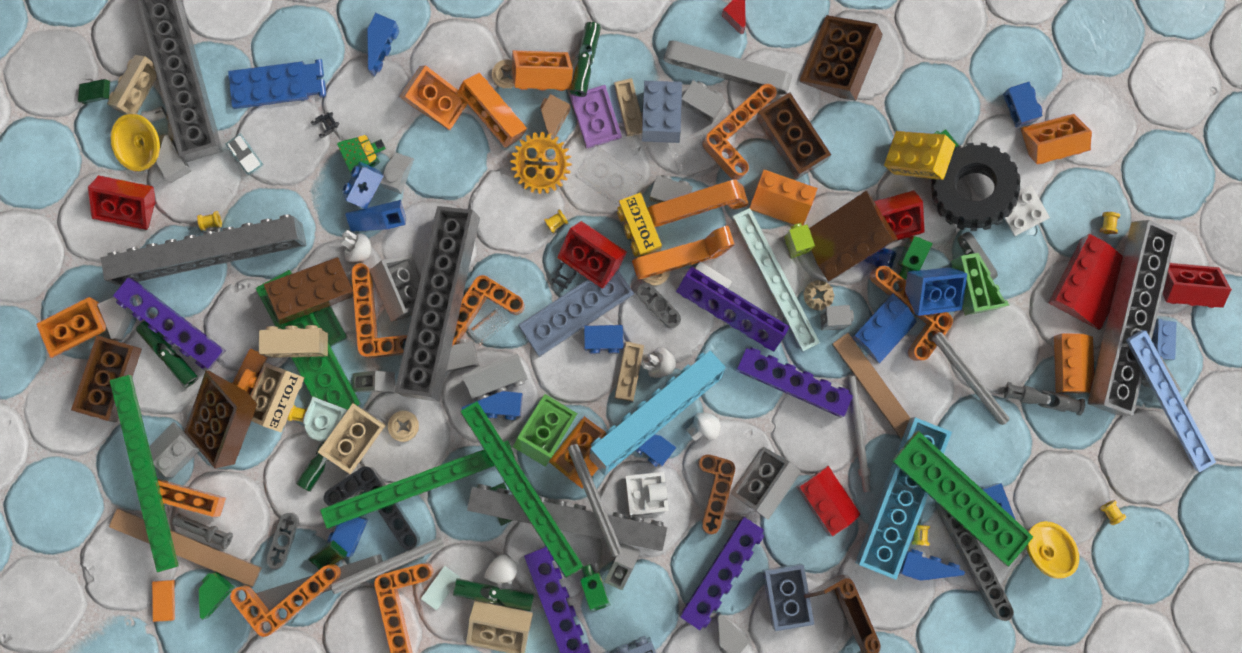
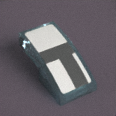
[225,133,264,175]

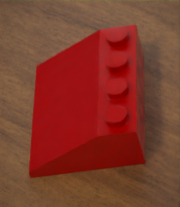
[1048,234,1123,330]

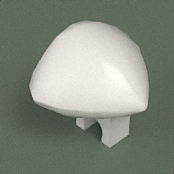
[341,230,371,263]
[641,347,676,378]
[686,413,721,441]
[484,554,517,588]

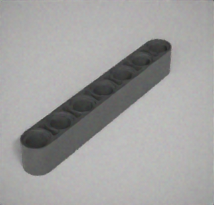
[935,502,1014,621]
[252,554,386,614]

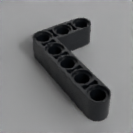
[324,466,420,550]

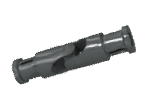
[1003,382,1085,416]

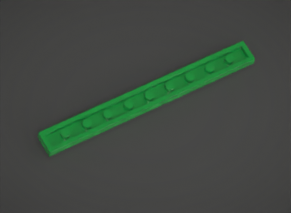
[110,375,179,573]
[460,401,583,578]
[320,440,515,529]

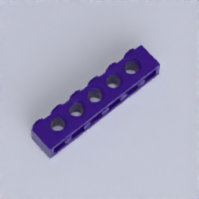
[676,266,790,352]
[113,278,226,369]
[735,347,853,418]
[679,516,764,630]
[524,547,591,653]

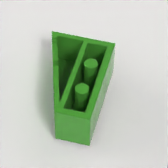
[951,253,1009,316]

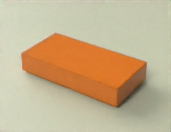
[152,580,175,622]

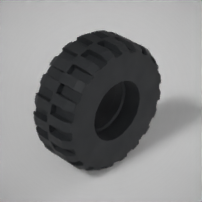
[931,142,1021,231]

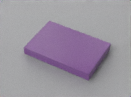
[570,85,622,149]

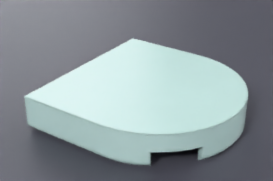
[303,397,348,442]

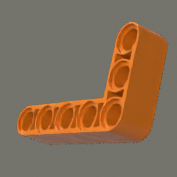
[702,84,776,180]
[648,180,748,227]
[632,226,735,280]
[352,263,407,358]
[870,266,953,361]
[452,275,525,347]
[374,563,433,653]
[230,564,341,637]

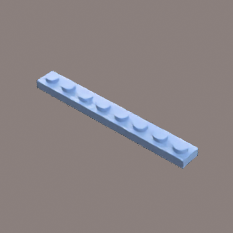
[1126,330,1216,472]

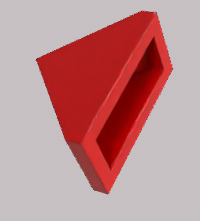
[722,0,746,34]

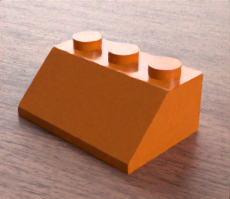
[512,50,573,91]
[1021,114,1092,164]
[750,170,818,226]
[36,297,106,358]
[1054,333,1094,393]
[549,416,607,489]

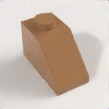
[540,94,571,139]

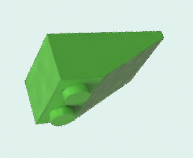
[513,394,578,467]

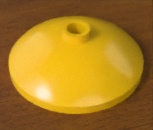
[111,114,160,171]
[1026,521,1079,579]

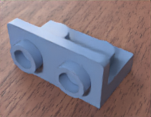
[1151,318,1177,360]

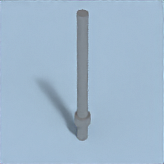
[848,376,871,492]

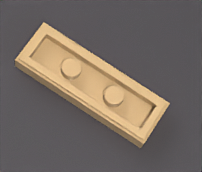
[614,78,642,137]
[614,342,644,402]

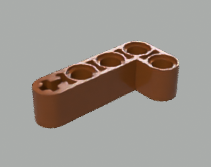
[698,454,736,534]

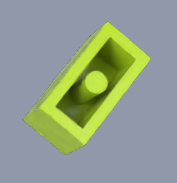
[784,223,815,259]

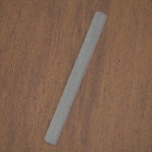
[932,332,1010,425]
[568,444,622,557]
[331,537,444,594]

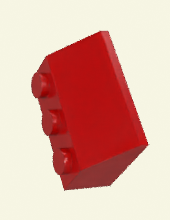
[88,175,155,230]
[874,190,925,241]
[557,221,627,289]
[1162,263,1232,308]
[796,465,861,537]

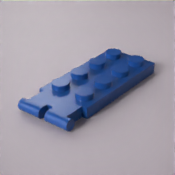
[228,59,326,109]

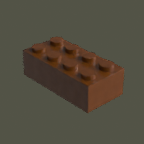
[756,92,832,180]
[264,257,353,325]
[71,335,142,422]

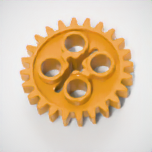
[510,132,572,194]

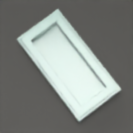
[421,566,461,610]

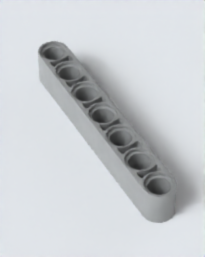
[664,40,792,95]

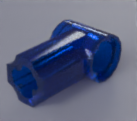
[864,248,897,269]

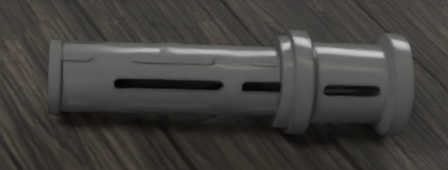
[172,514,233,549]

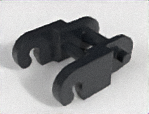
[310,112,340,138]
[551,262,578,291]

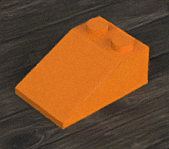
[399,65,467,130]

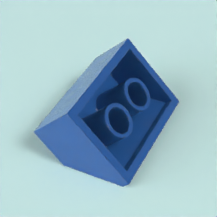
[905,267,968,316]
[852,294,917,364]

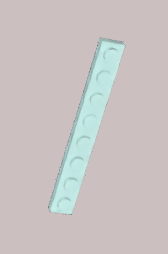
[733,208,820,352]

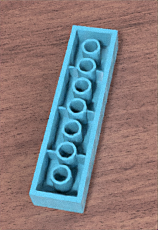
[589,350,726,476]
[855,417,952,580]

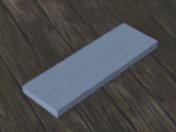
[518,270,634,357]

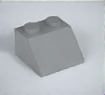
[149,422,199,477]

